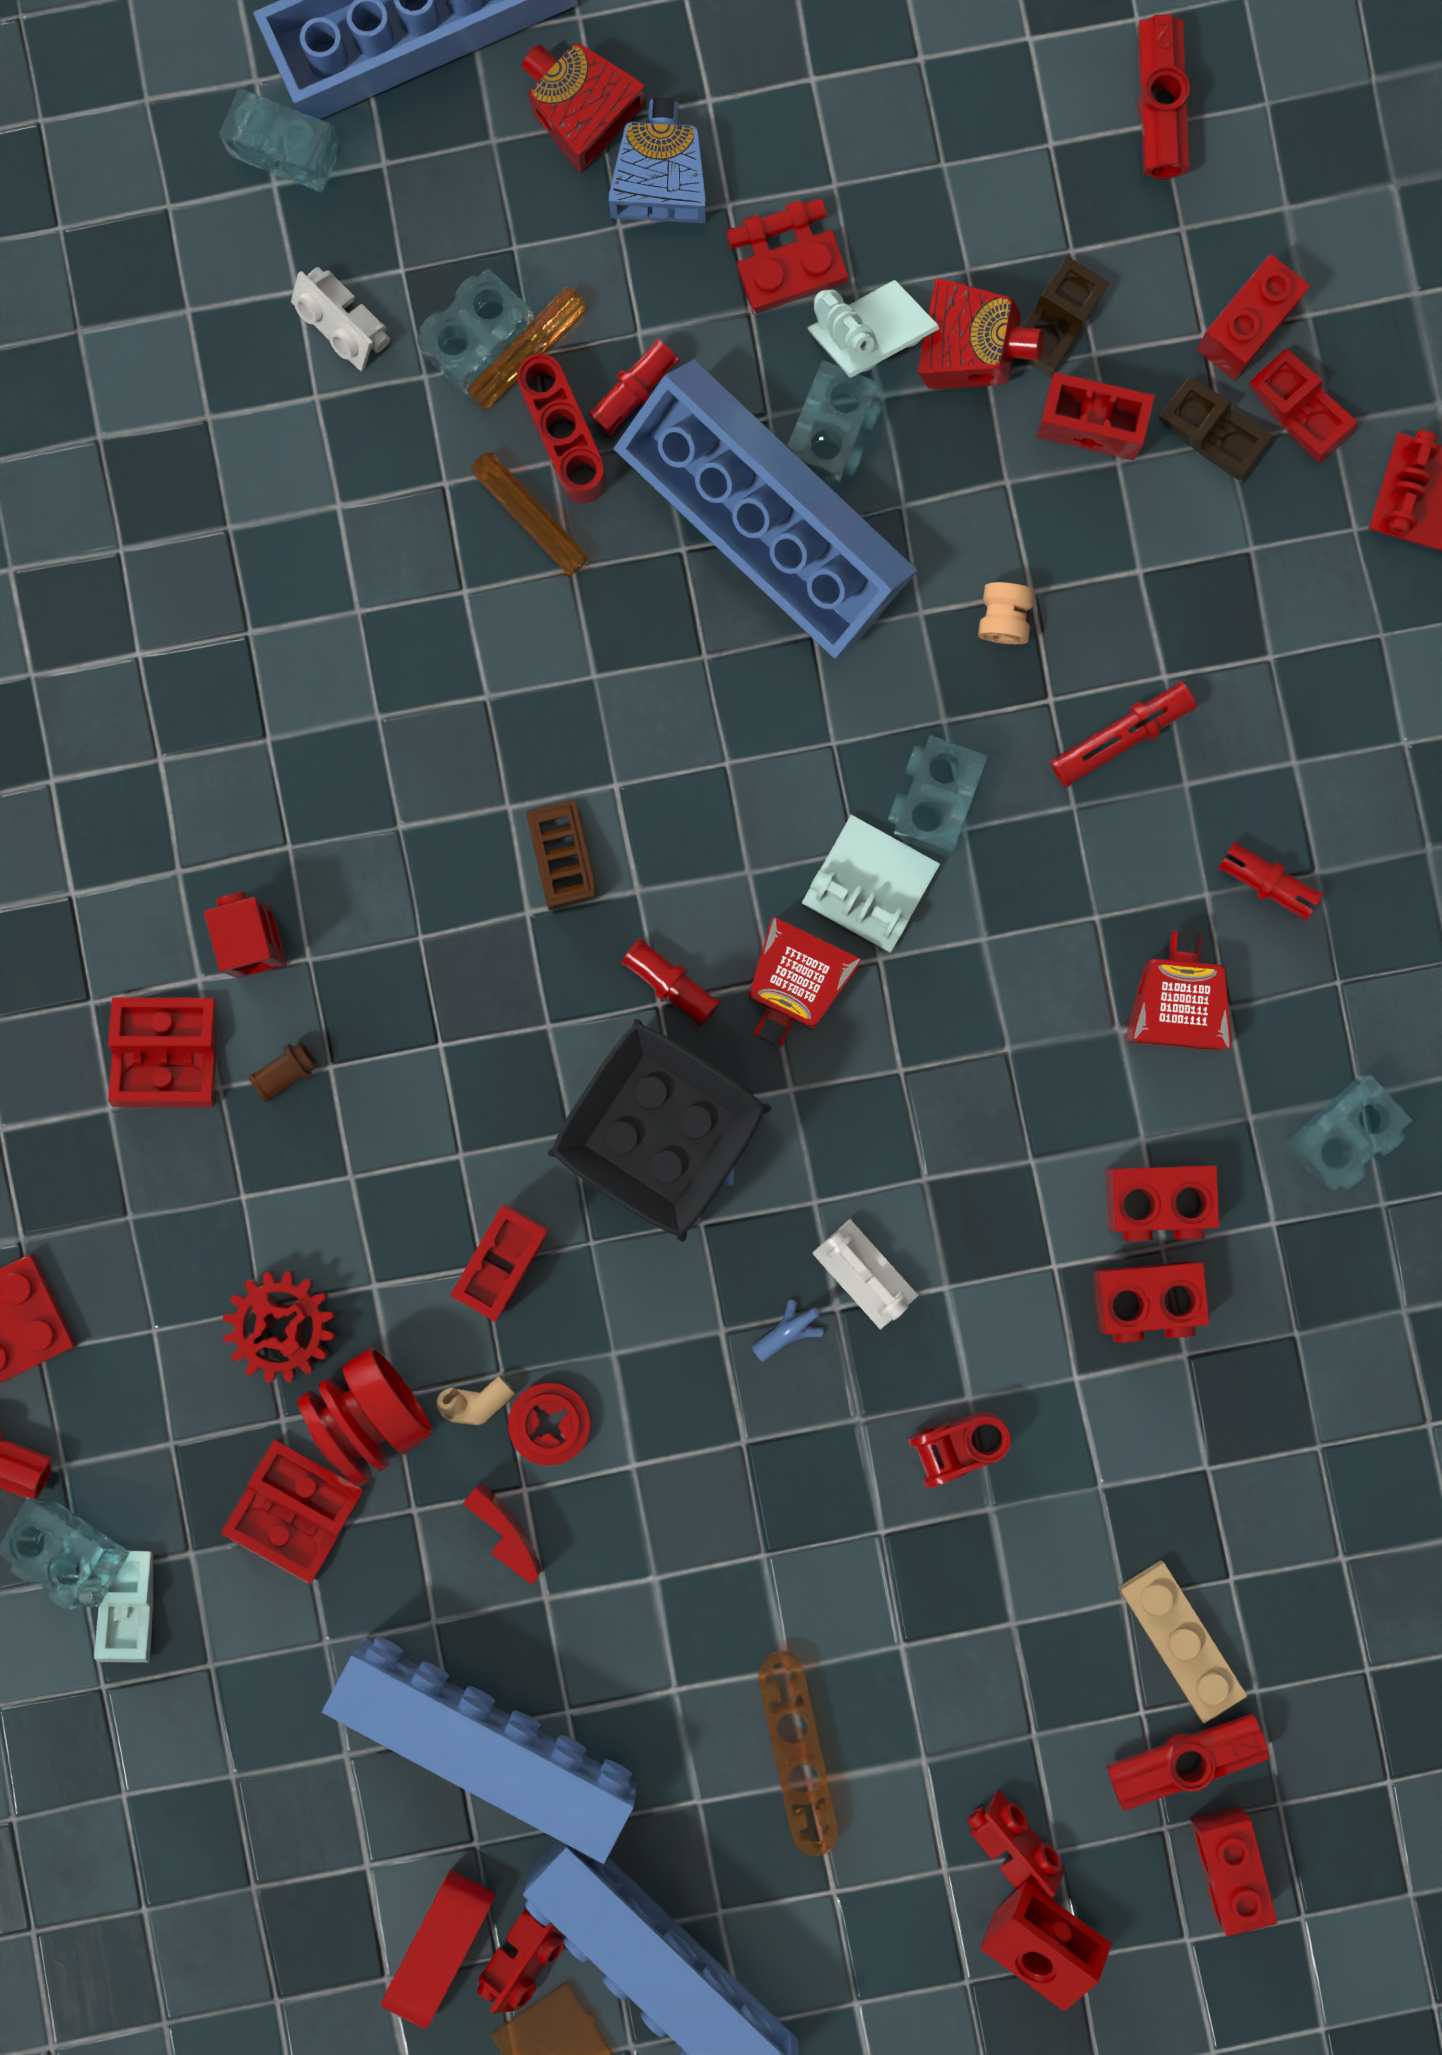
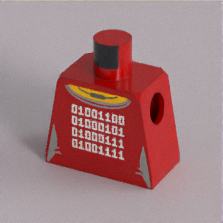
[748,916,862,1048]
[1125,931,1231,1051]

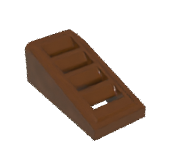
[526,800,599,910]

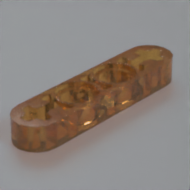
[758,1651,838,1856]

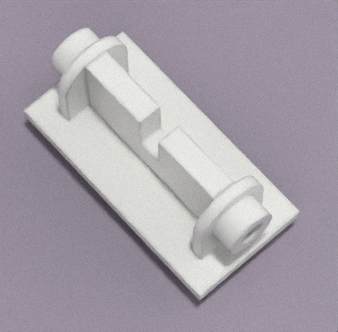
[291,267,390,372]
[812,1219,919,1330]

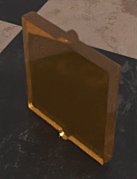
[490,1982,614,2055]

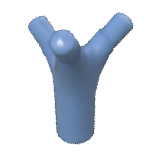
[751,1300,824,1362]

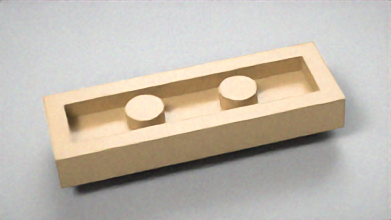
[1118,1560,1247,1723]

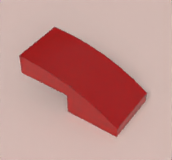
[1249,348,1358,464]
[463,1482,542,1585]

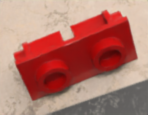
[966,1790,1065,1898]
[476,1907,565,2014]

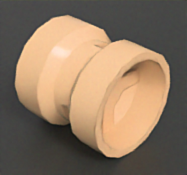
[978,582,1035,645]

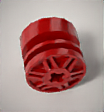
[297,1346,434,1487]

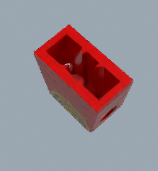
[521,43,646,174]
[918,278,1044,389]

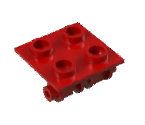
[1368,430,1442,551]

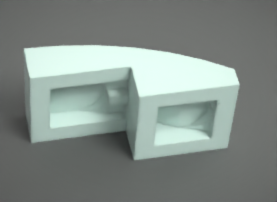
[94,1551,153,1663]

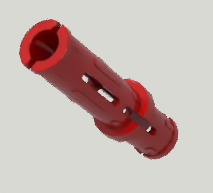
[1049,681,1197,788]

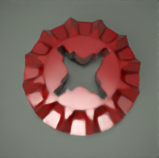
[508,1382,591,1466]

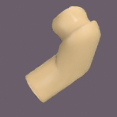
[437,1375,516,1425]

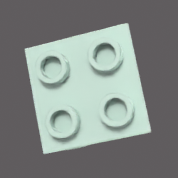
[807,280,939,378]
[801,815,940,953]

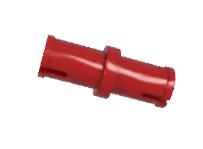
[588,338,680,437]
[1217,841,1323,922]
[621,938,721,1027]

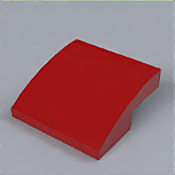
[108,997,217,1108]
[221,1440,364,1586]

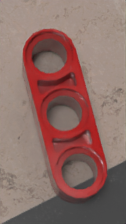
[517,354,606,504]
[380,1868,496,2031]

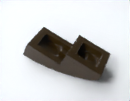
[1021,256,1110,378]
[1159,376,1273,483]

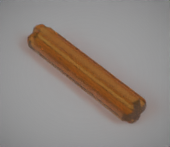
[467,287,586,409]
[471,452,588,576]

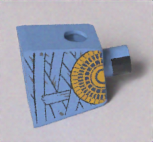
[609,98,706,224]

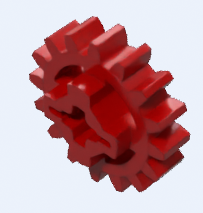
[222,1271,337,1383]

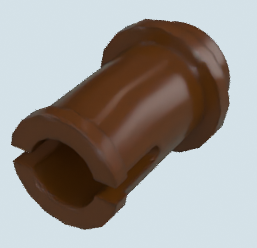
[249,1042,318,1103]

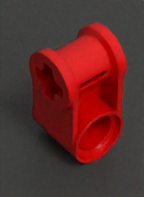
[907,1411,1011,1488]

